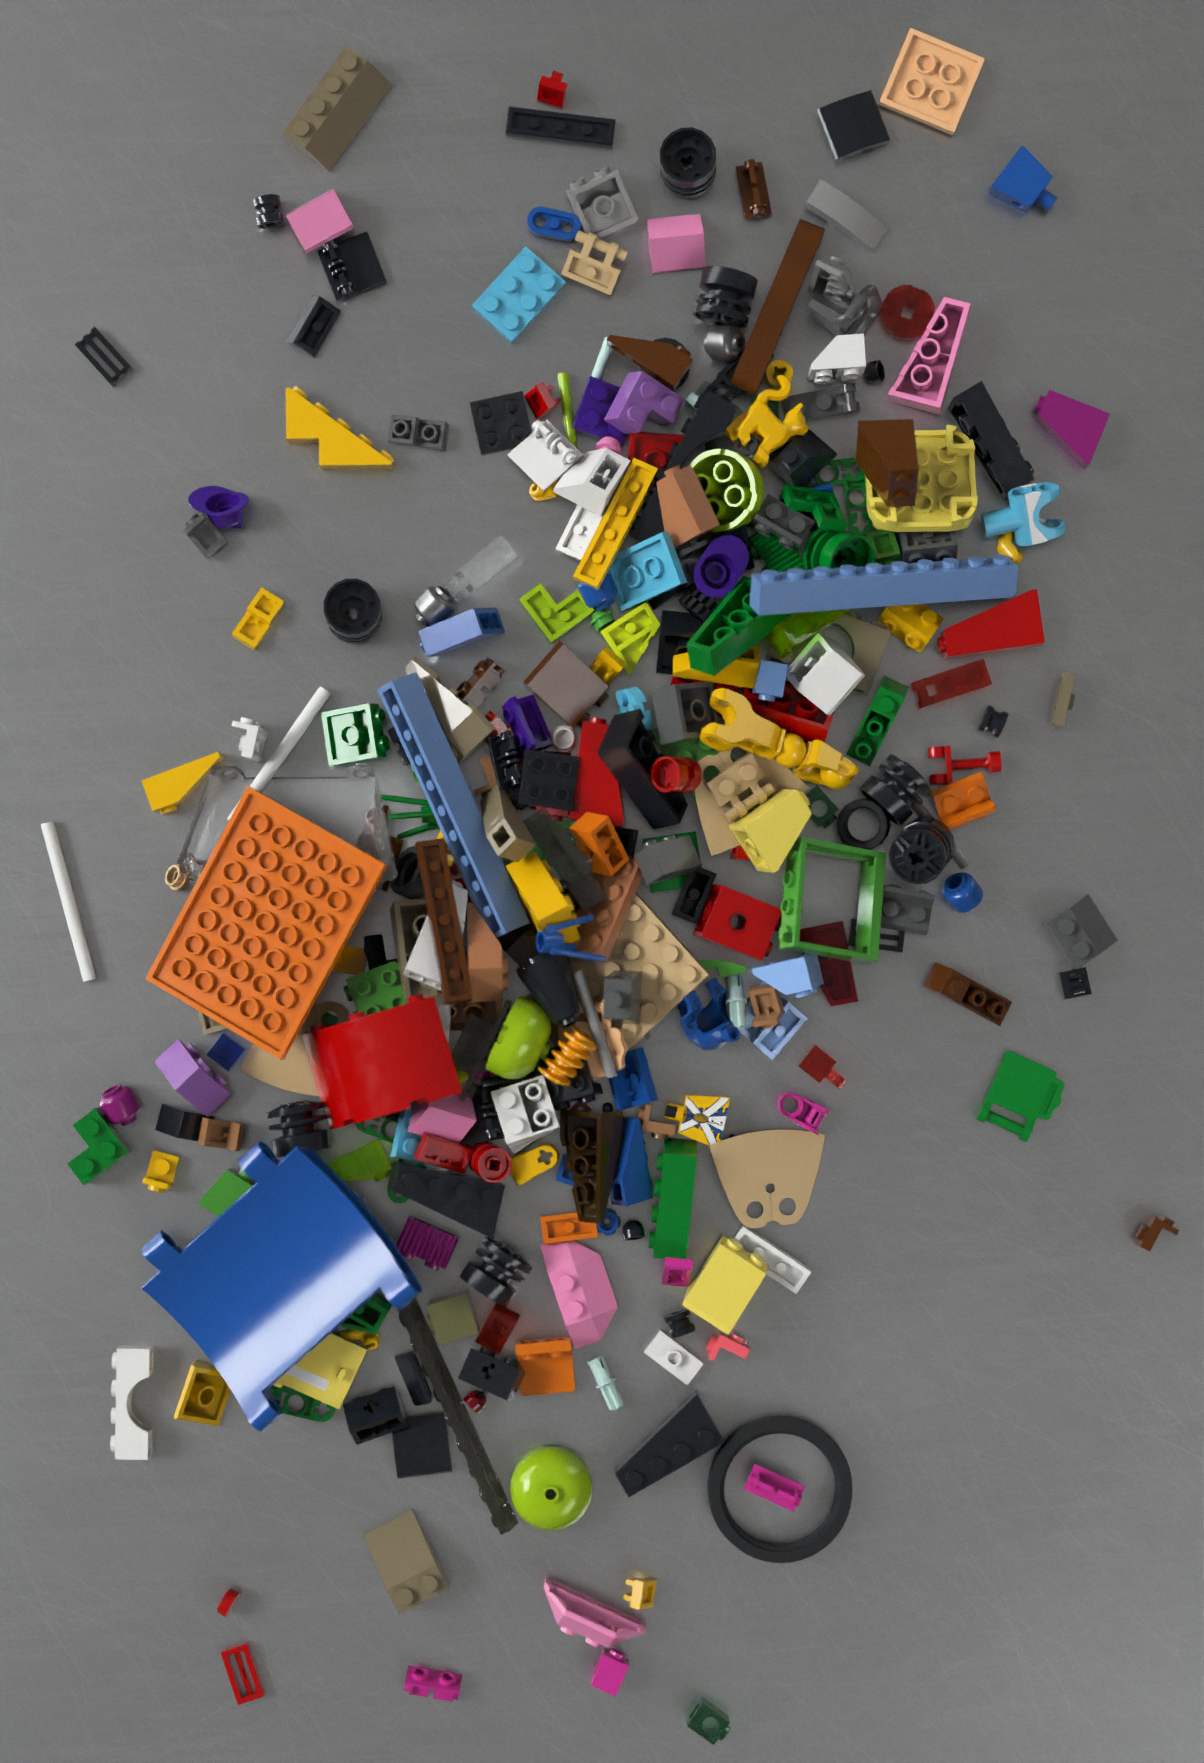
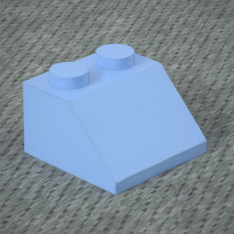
[752,954,824,998]

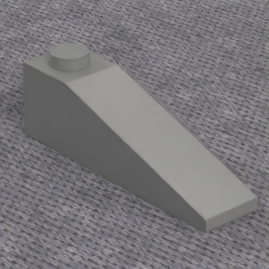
[808,256,857,310]

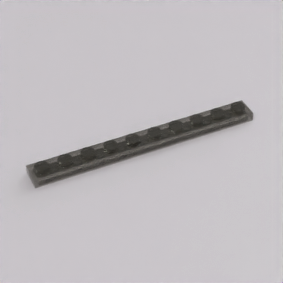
[398,1298,518,1535]

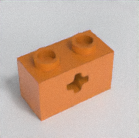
[569,812,630,876]

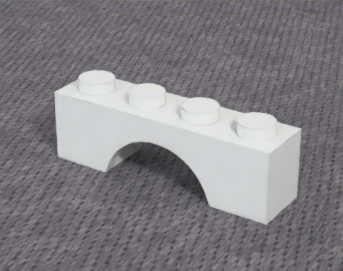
[110,1345,154,1460]

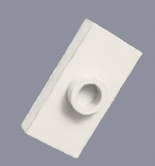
[644,1330,704,1385]

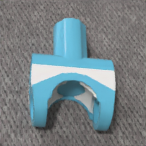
[981,482,1066,546]

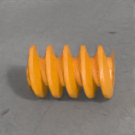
[538,1025,597,1086]

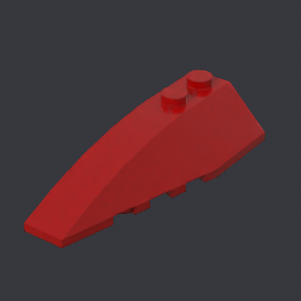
[670,676,834,744]

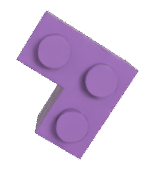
[604,371,685,434]
[154,1039,231,1117]

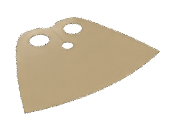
[694,747,809,856]
[239,1001,349,1096]
[709,1129,825,1228]

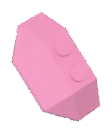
[540,1241,618,1349]
[544,1577,646,1648]

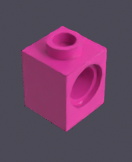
[590,1648,629,1697]

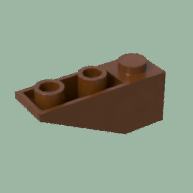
[923,962,1012,1026]

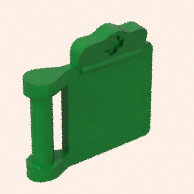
[976,1051,1064,1142]

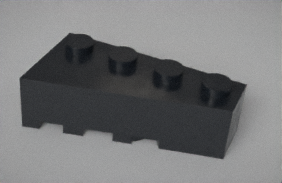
[947,381,1035,500]
[597,709,688,829]
[615,1390,724,1497]

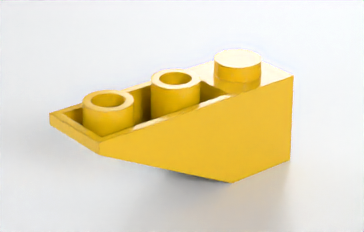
[673,645,760,688]

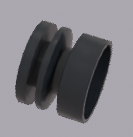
[660,127,716,198]
[693,266,758,329]
[323,579,382,643]
[859,754,932,827]
[889,817,955,884]
[266,1100,331,1158]
[460,1236,533,1307]

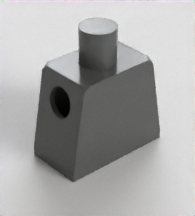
[603,970,642,1024]

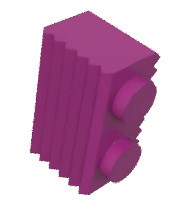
[396,1215,460,1271]

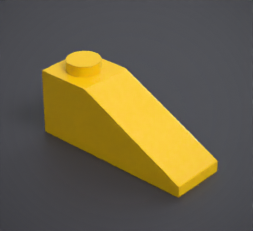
[141,752,223,815]

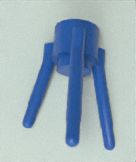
[536,915,606,962]

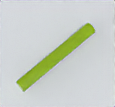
[558,372,578,449]

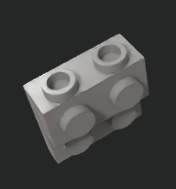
[565,166,639,239]

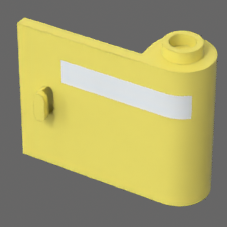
[273,1333,367,1409]

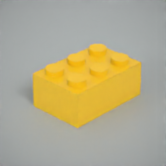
[506,851,580,944]

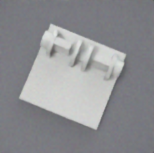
[507,419,584,491]

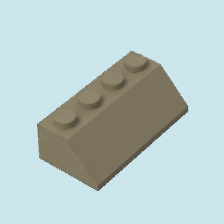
[283,45,392,172]

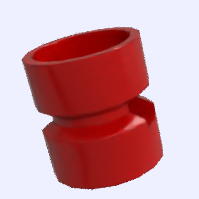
[651,756,702,793]
[468,1141,512,1183]

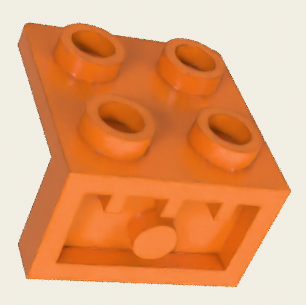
[515,1336,575,1396]

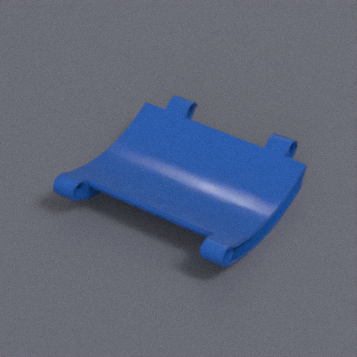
[142,1141,422,1432]

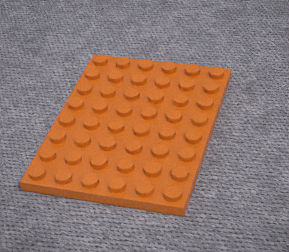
[145,786,388,1060]

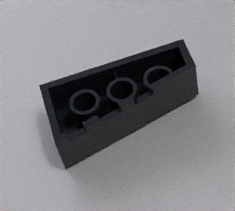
[388,1160,505,1239]

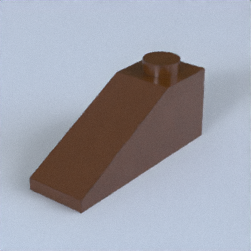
[607,335,693,391]

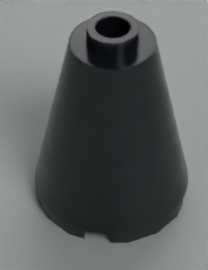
[516,953,580,1028]

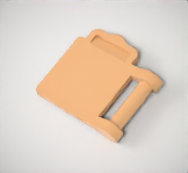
[558,999,628,1077]

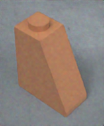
[656,465,720,548]

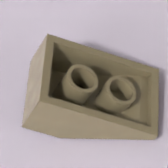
[364,1509,450,1614]

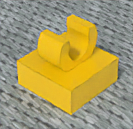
[589,646,627,686]
[623,1577,657,1610]

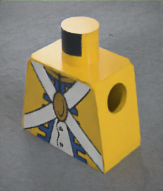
[664,1094,730,1146]

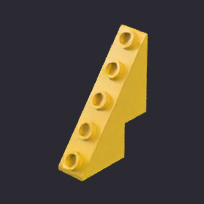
[286,386,395,470]

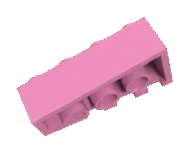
[888,297,971,415]

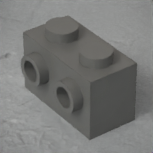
[634,834,702,885]

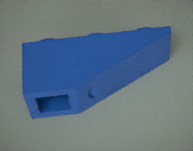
[610,1117,653,1206]

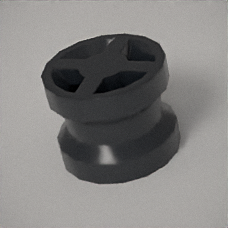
[978,705,1009,738]
[663,1309,696,1338]

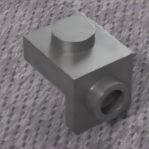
[183,513,228,559]

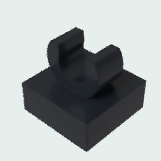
[1058,967,1092,1000]

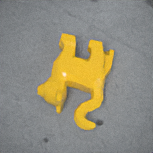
[724,374,809,468]

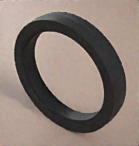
[707,1415,853,1563]

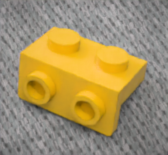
[877,604,944,653]

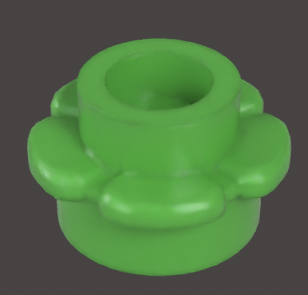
[590,608,615,632]

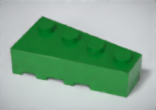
[687,576,794,676]
[648,1137,697,1259]

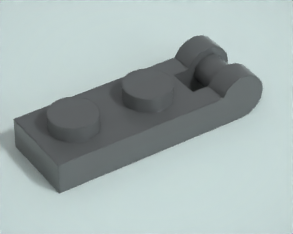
[781,383,860,422]

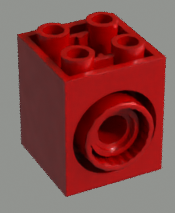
[692,884,782,961]

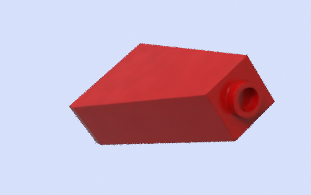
[937,589,1045,659]
[569,717,626,828]

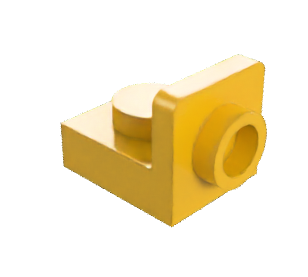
[142,1149,181,1193]

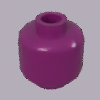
[99,1084,140,1126]

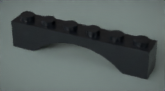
[630,390,738,542]

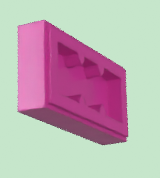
[662,1257,693,1287]

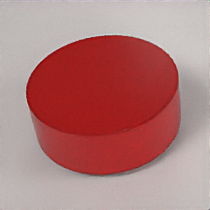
[217,1588,240,1617]

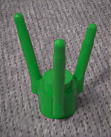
[380,795,438,839]

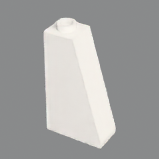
[402,880,468,991]

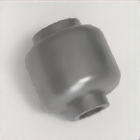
[704,325,746,362]
[414,585,455,626]

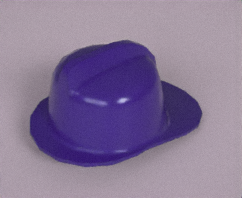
[188,486,249,529]
[694,535,749,598]

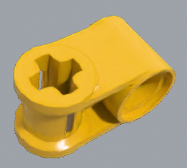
[510,1143,559,1186]

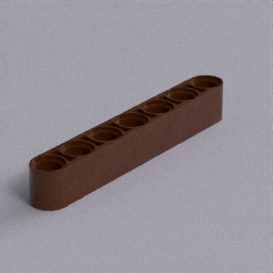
[730,219,825,395]

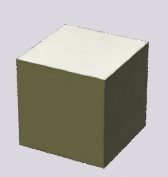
[427,1289,480,1345]

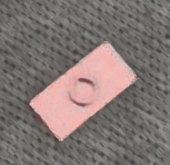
[475,1303,520,1354]

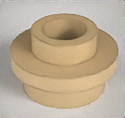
[165,864,190,891]

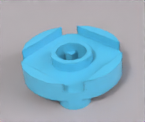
[616,686,652,731]

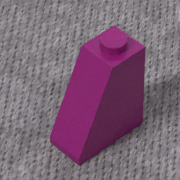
[1034,390,1110,469]

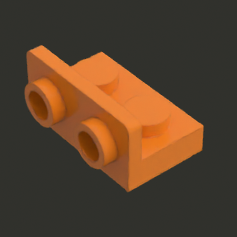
[931,772,996,829]

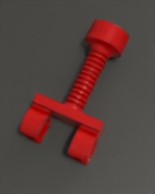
[928,746,1002,785]

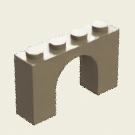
[765,610,891,695]

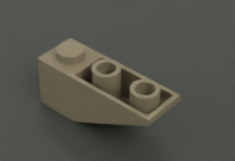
[480,785,537,862]

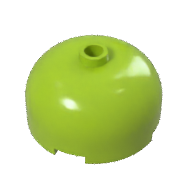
[688,449,764,532]
[485,996,552,1079]
[510,1446,593,1531]

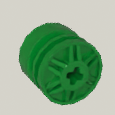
[802,528,876,570]

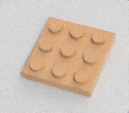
[878,28,985,135]

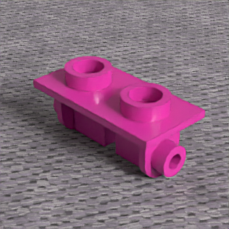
[744,1464,805,1512]
[404,1666,462,1702]

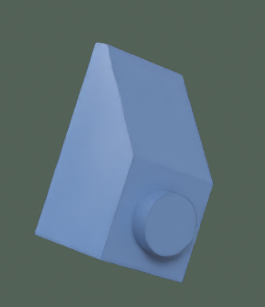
[752,660,788,702]

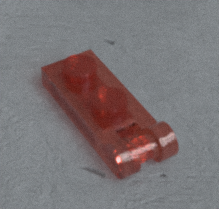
[911,659,992,709]

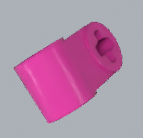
[776,1091,831,1135]

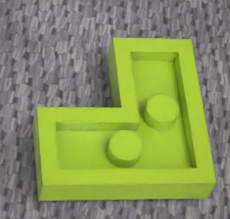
[519,583,595,644]

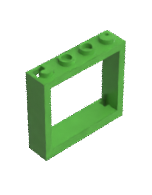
[779,837,886,963]

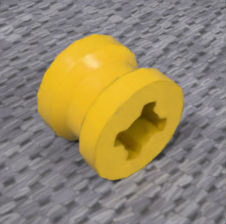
[765,360,793,390]

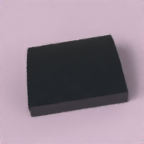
[817,90,890,160]
[392,1413,452,1479]

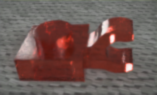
[799,1045,847,1089]

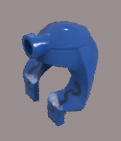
[677,977,740,1050]

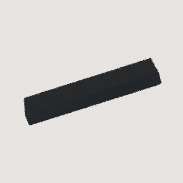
[505,106,616,149]

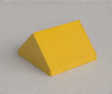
[173,1360,231,1426]

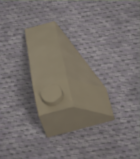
[405,656,495,765]
[390,898,437,1004]

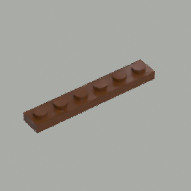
[415,838,473,1005]

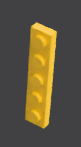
[573,458,659,590]

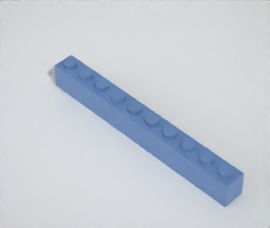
[750,554,1019,615]
[377,672,530,938]

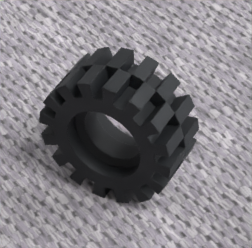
[678,584,719,623]

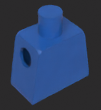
[988,146,1057,213]

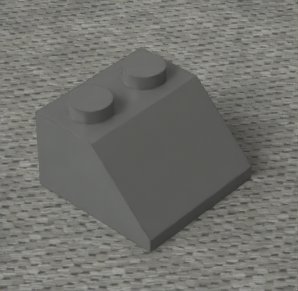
[651,682,720,745]
[1042,894,1118,969]

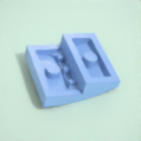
[739,981,808,1060]

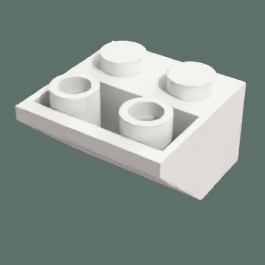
[807,334,866,385]
[553,448,631,516]
[786,633,865,715]
[491,1075,560,1148]

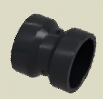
[253,194,284,229]

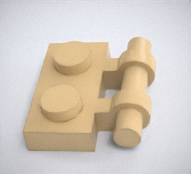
[561,230,629,296]
[704,753,775,822]

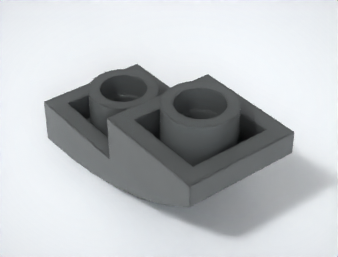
[388,415,449,451]

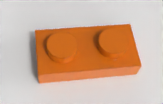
[540,1211,598,1244]

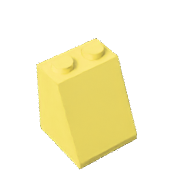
[728,789,812,873]
[682,1236,769,1335]

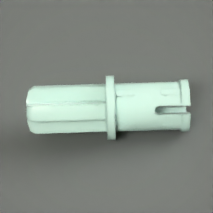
[725,975,747,1030]
[587,1355,624,1411]

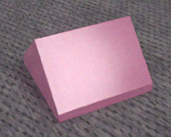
[285,189,354,254]
[647,214,706,274]
[407,1091,477,1142]

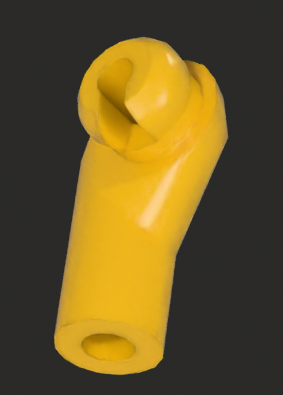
[529,474,563,501]
[997,531,1023,565]
[339,1329,380,1350]

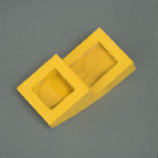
[232,587,285,651]

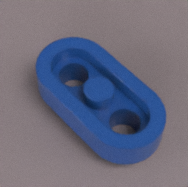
[527,207,581,242]

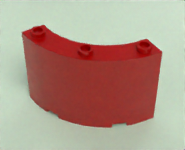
[302,993,462,1130]

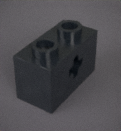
[458,1346,525,1402]
[343,1386,409,1445]

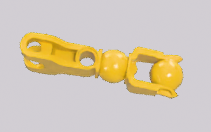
[700,688,859,790]

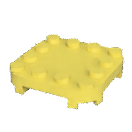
[865,425,978,532]

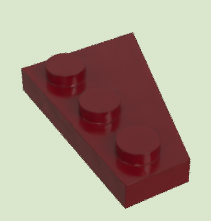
[799,921,859,1006]

